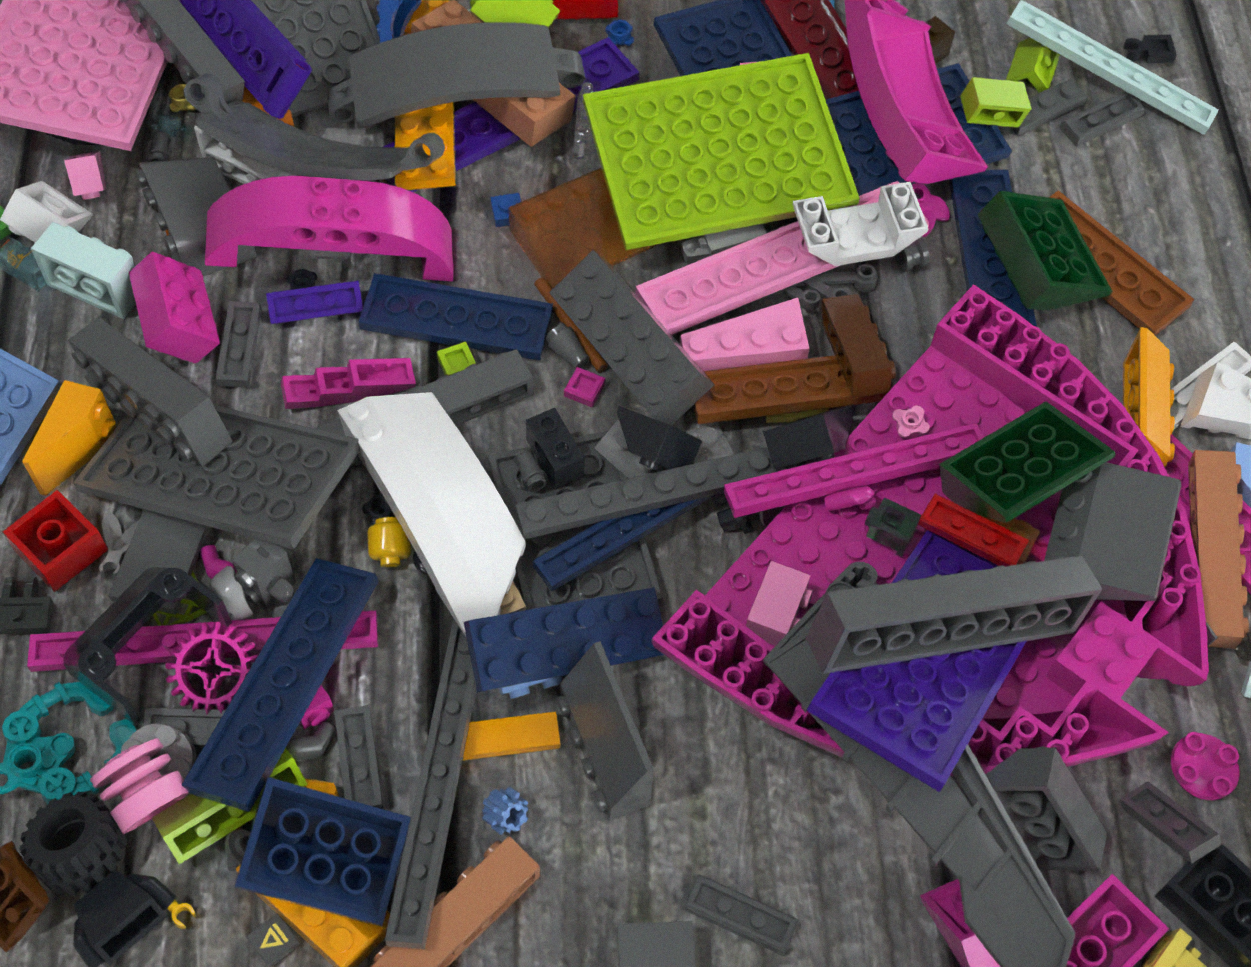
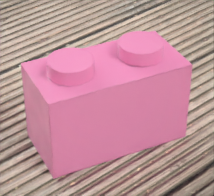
[746,561,813,646]

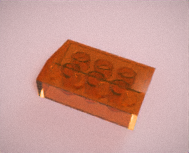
[508,167,656,289]

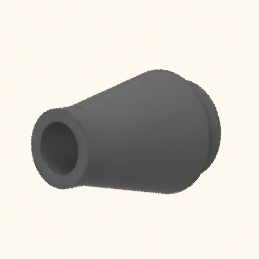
[546,323,590,370]

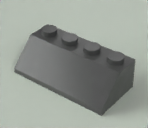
[985,746,1107,871]

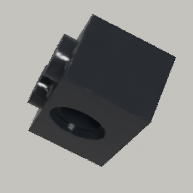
[526,408,585,490]

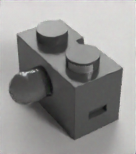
[232,539,296,609]

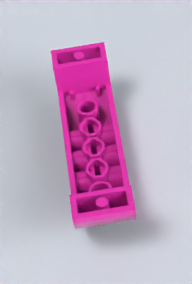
[205,176,454,282]

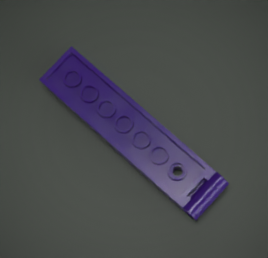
[179,0,312,119]

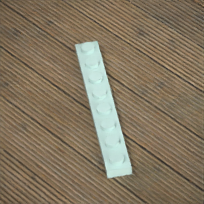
[1007,0,1218,135]

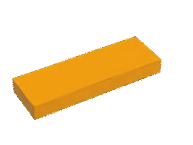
[462,711,561,761]

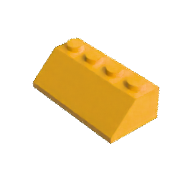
[1123,327,1175,467]
[236,864,390,967]

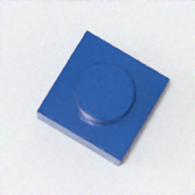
[490,193,525,227]

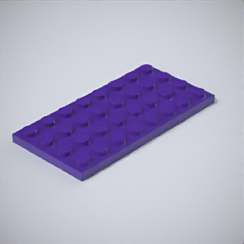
[806,530,1026,792]

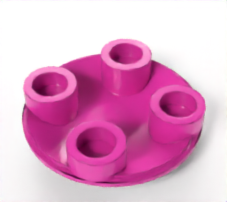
[1171,732,1240,801]

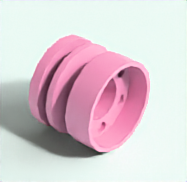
[90,738,189,834]

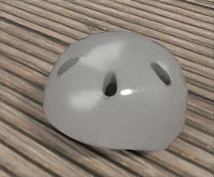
[209,566,254,620]

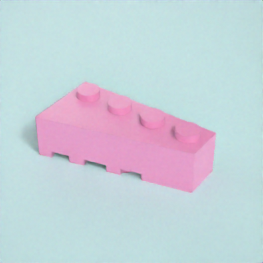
[680,298,810,371]

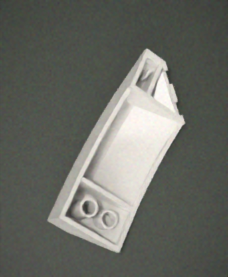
[337,392,526,636]

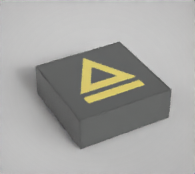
[246,913,300,967]

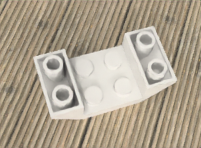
[793,182,928,266]

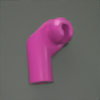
[825,486,876,511]
[200,545,237,579]

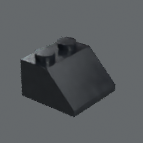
[617,406,702,472]

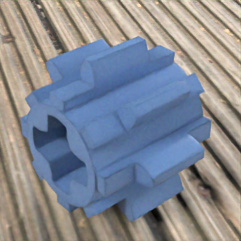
[482,786,529,835]

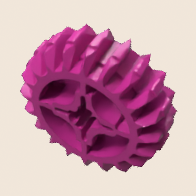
[165,622,258,715]

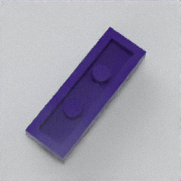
[266,281,363,324]

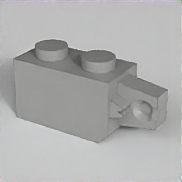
[681,224,766,264]

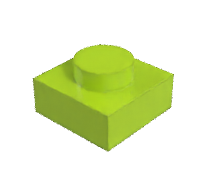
[437,342,476,375]

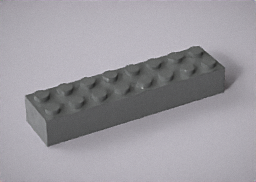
[806,556,1102,674]

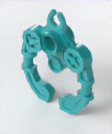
[0,682,137,805]

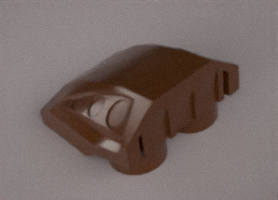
[0,841,49,953]

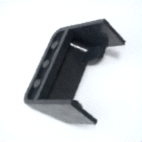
[63,567,232,726]

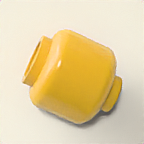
[367,517,412,567]

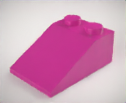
[920,879,1000,967]

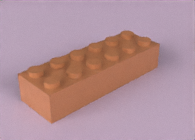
[411,0,576,147]

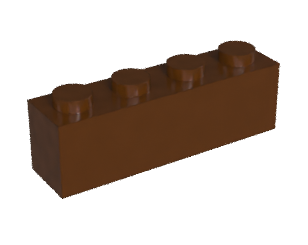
[821,294,896,398]

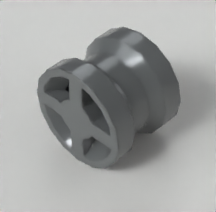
[895,237,929,272]

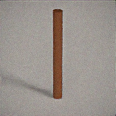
[534,277,608,373]

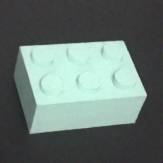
[31,222,136,319]

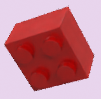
[2,490,108,592]

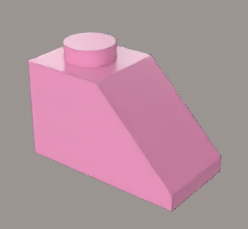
[64,151,106,200]

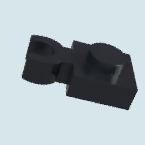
[1123,35,1177,64]

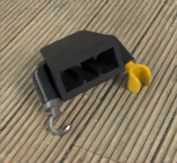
[73,871,195,967]

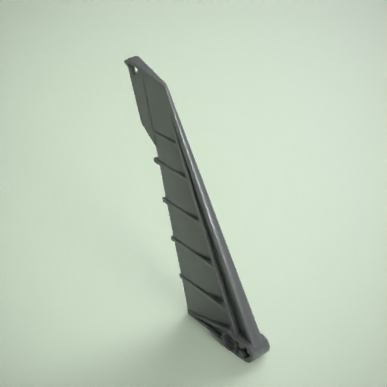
[763,562,1076,967]

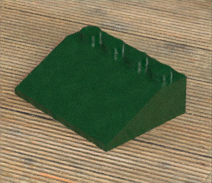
[977,191,1113,311]
[939,401,1115,523]

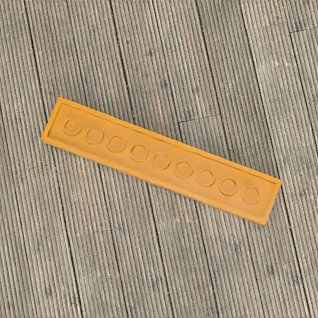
[395,0,456,190]

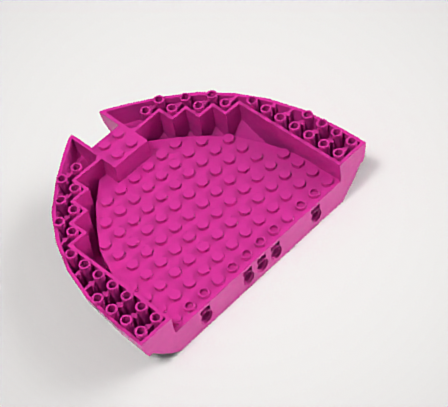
[652,284,1209,776]

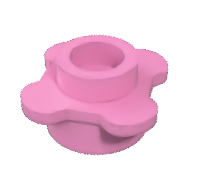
[892,406,930,439]

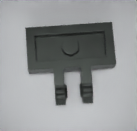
[0,576,54,634]

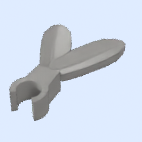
[99,512,139,579]

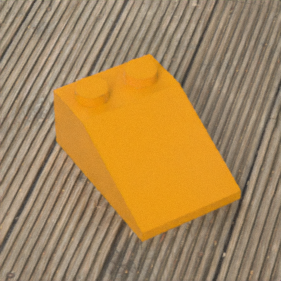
[22,380,116,496]

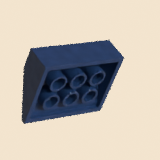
[234,777,411,927]

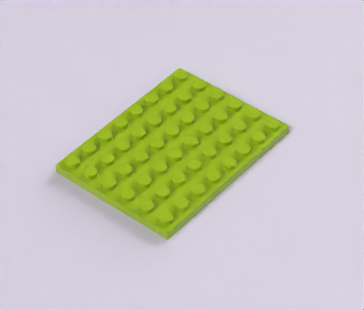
[583,53,860,251]

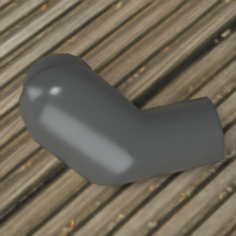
[286,722,337,761]

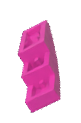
[281,358,416,409]

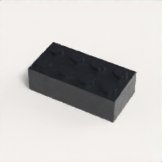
[1154,843,1251,967]

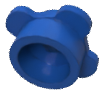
[606,20,634,46]

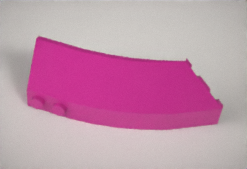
[845,0,988,184]

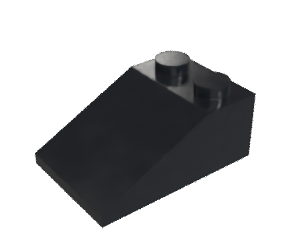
[763,404,856,469]

